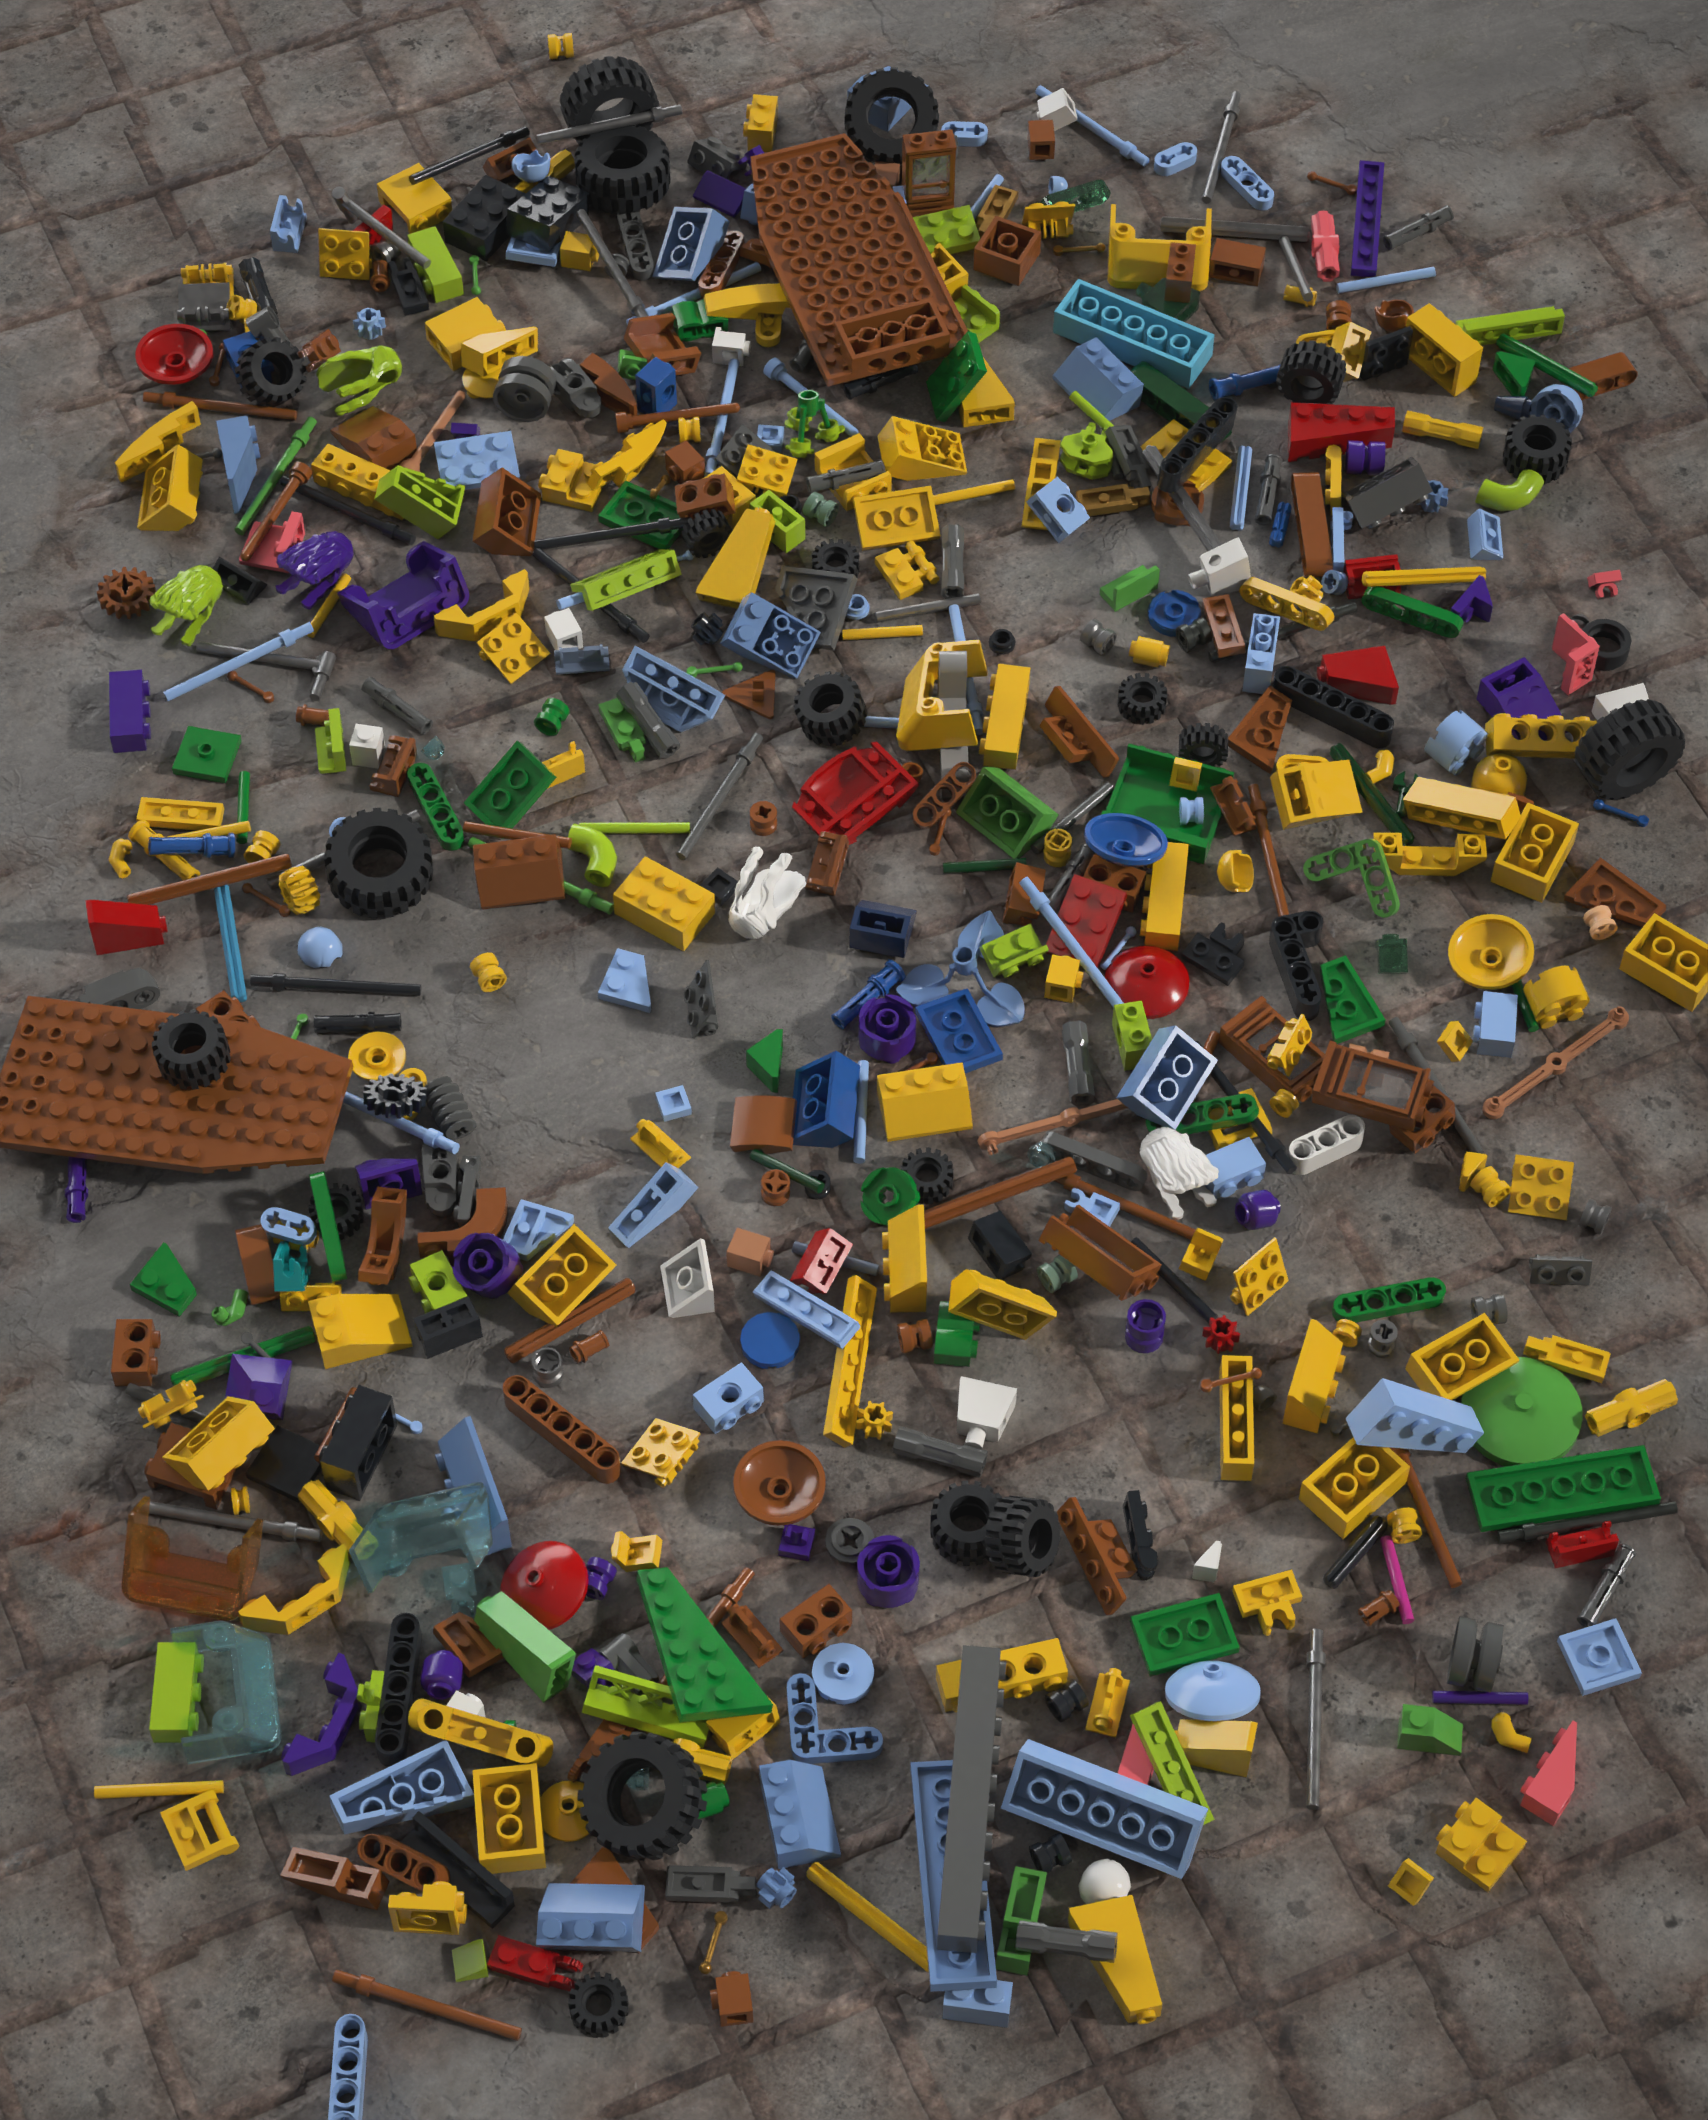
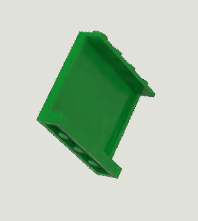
[1101,744,1234,864]

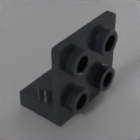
[1359,326,1413,381]

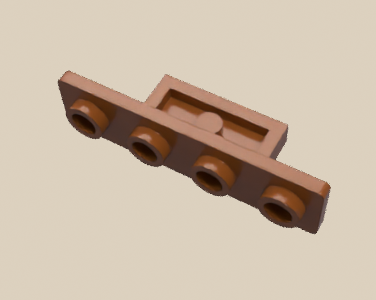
[1040,686,1119,778]
[1057,1497,1137,1615]

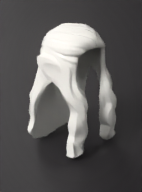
[728,847,806,939]
[1140,1127,1219,1220]

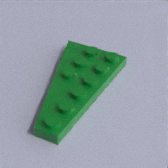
[636,1567,773,1723]

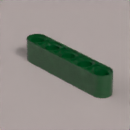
[1130,361,1232,445]

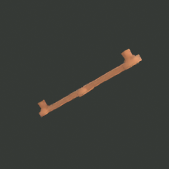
[1482,1006,1629,1119]
[977,1099,1128,1155]

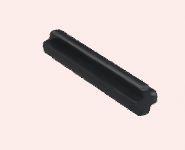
[1323,1515,1388,1589]

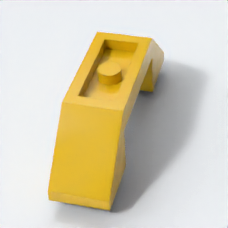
[434,569,529,642]
[1373,833,1487,876]
[238,1544,350,1635]

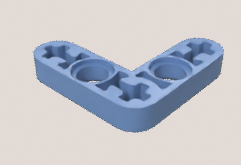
[787,1673,883,1764]

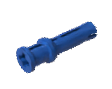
[1209,364,1281,401]
[148,833,235,858]
[831,960,906,1029]

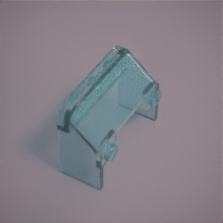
[349,1482,493,1593]
[170,1621,282,1764]

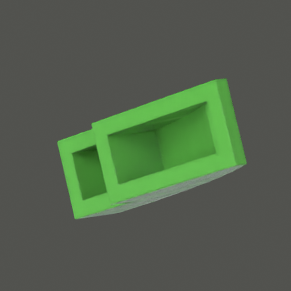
[996,1866,1047,1976]

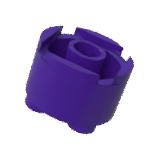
[859,994,916,1064]
[452,1233,523,1299]
[857,1535,920,1608]

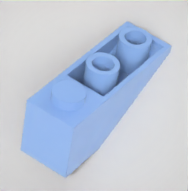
[1242,613,1280,694]

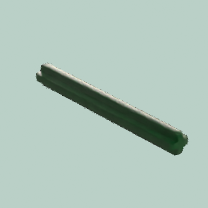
[1329,743,1415,846]

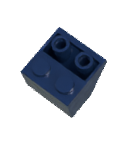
[849,900,917,958]

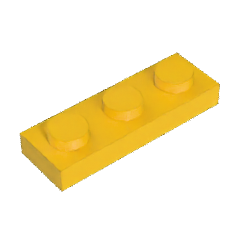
[136,797,224,830]

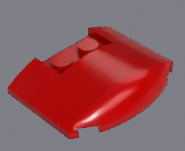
[792,741,919,845]

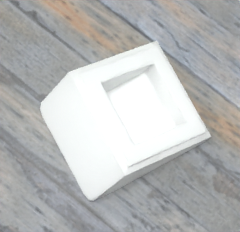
[1192,1541,1222,1583]

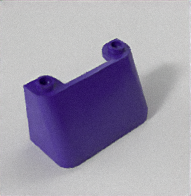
[337,541,469,649]

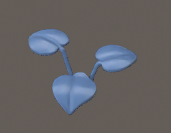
[896,910,1025,1027]

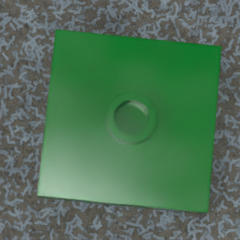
[172,726,242,784]

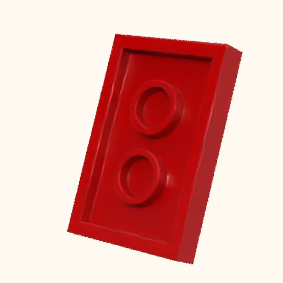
[1046,874,1127,968]

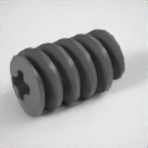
[425,1076,477,1139]

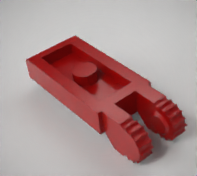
[487,1935,583,1991]

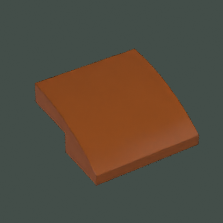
[730,1096,797,1154]

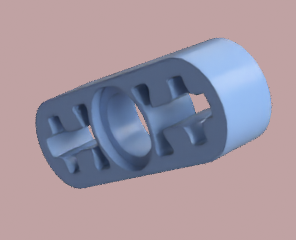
[1221,156,1274,210]

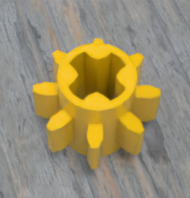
[1290,575,1323,602]
[856,1401,893,1440]

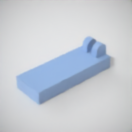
[1330,507,1353,572]

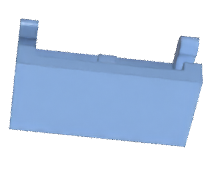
[270,195,307,253]

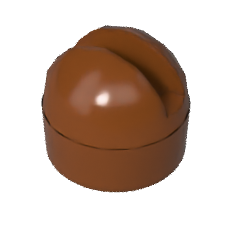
[902,762,923,783]

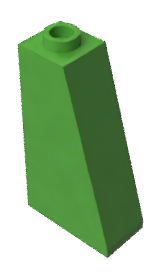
[474,1591,576,1703]

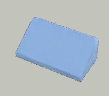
[1467,509,1503,560]

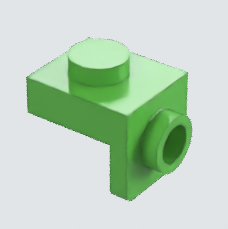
[618,349,648,380]

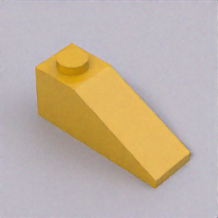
[461,327,538,377]

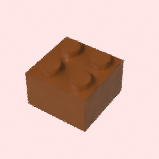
[973,216,1041,286]

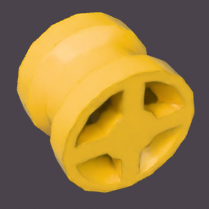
[226,295,257,324]
[678,416,701,443]
[1386,1507,1422,1544]

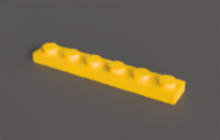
[823,1275,877,1448]

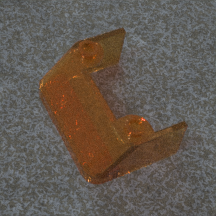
[121,1496,263,1621]

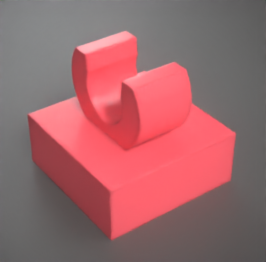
[1587,570,1622,599]

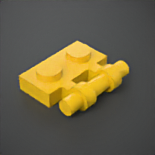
[875,541,940,600]

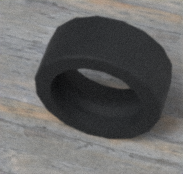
[1582,619,1632,671]

